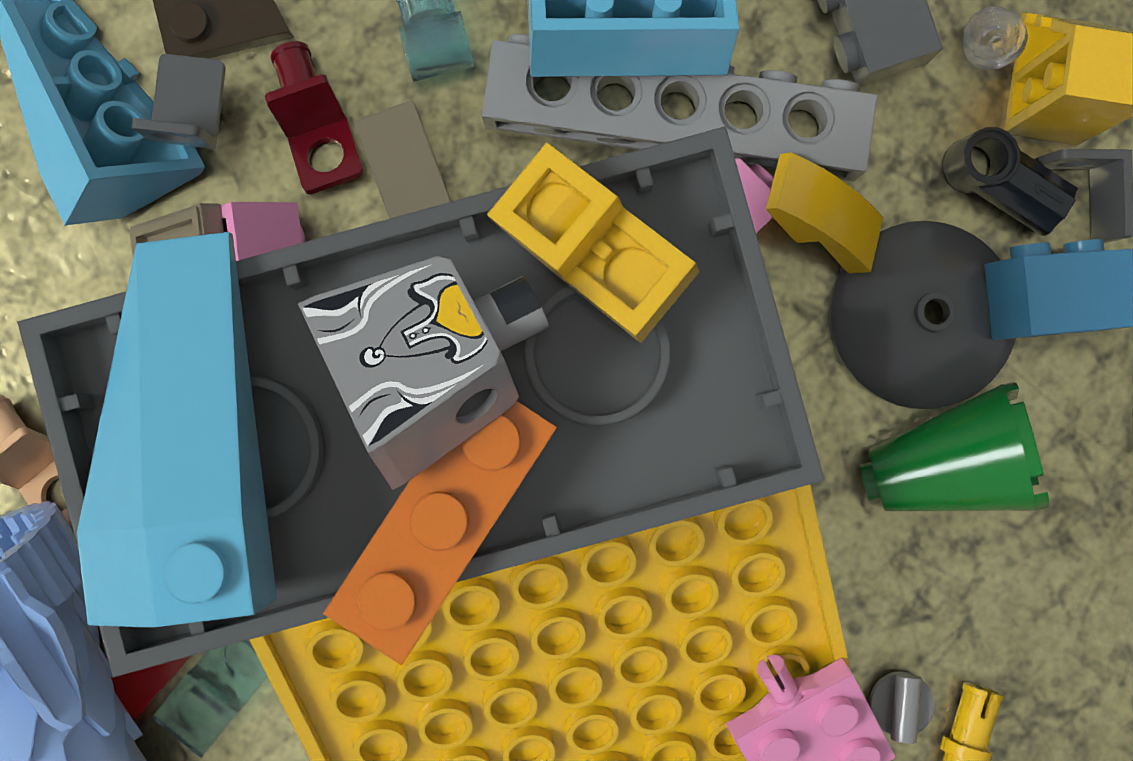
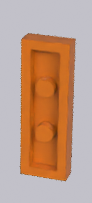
[323,401,557,666]

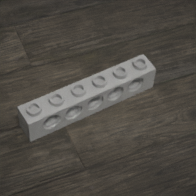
[482,34,878,181]

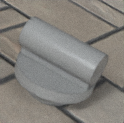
[869,672,934,744]

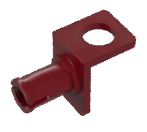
[265,41,364,195]

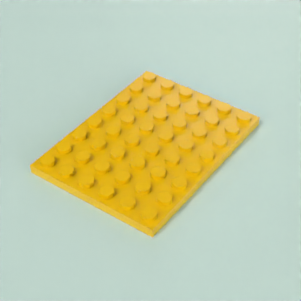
[250,485,851,761]

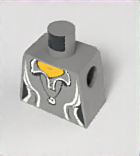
[298,256,549,490]

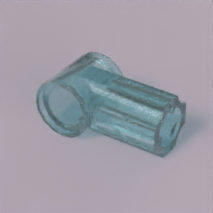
[396,0,475,82]

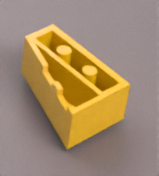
[1004,12,1133,145]

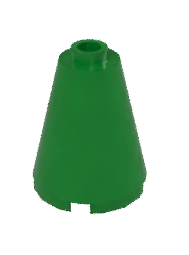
[860,382,1049,511]

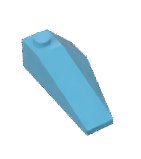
[0,0,205,226]
[77,232,277,627]

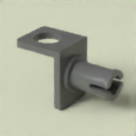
[131,54,226,149]
[1034,149,1133,243]

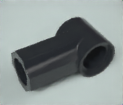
[943,127,1078,236]

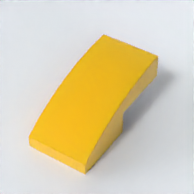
[487,142,700,343]
[766,152,884,274]

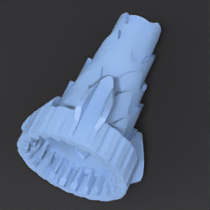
[0,501,147,761]

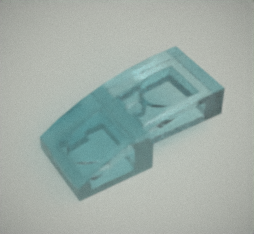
[152,640,268,758]

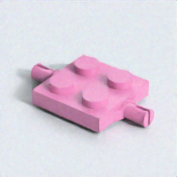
[726,655,896,761]

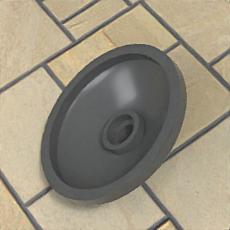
[828,221,1016,409]

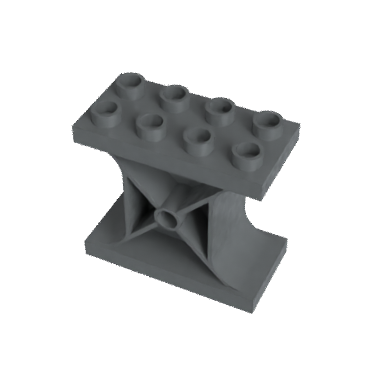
[17,126,825,677]

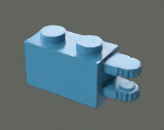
[984,239,1133,340]

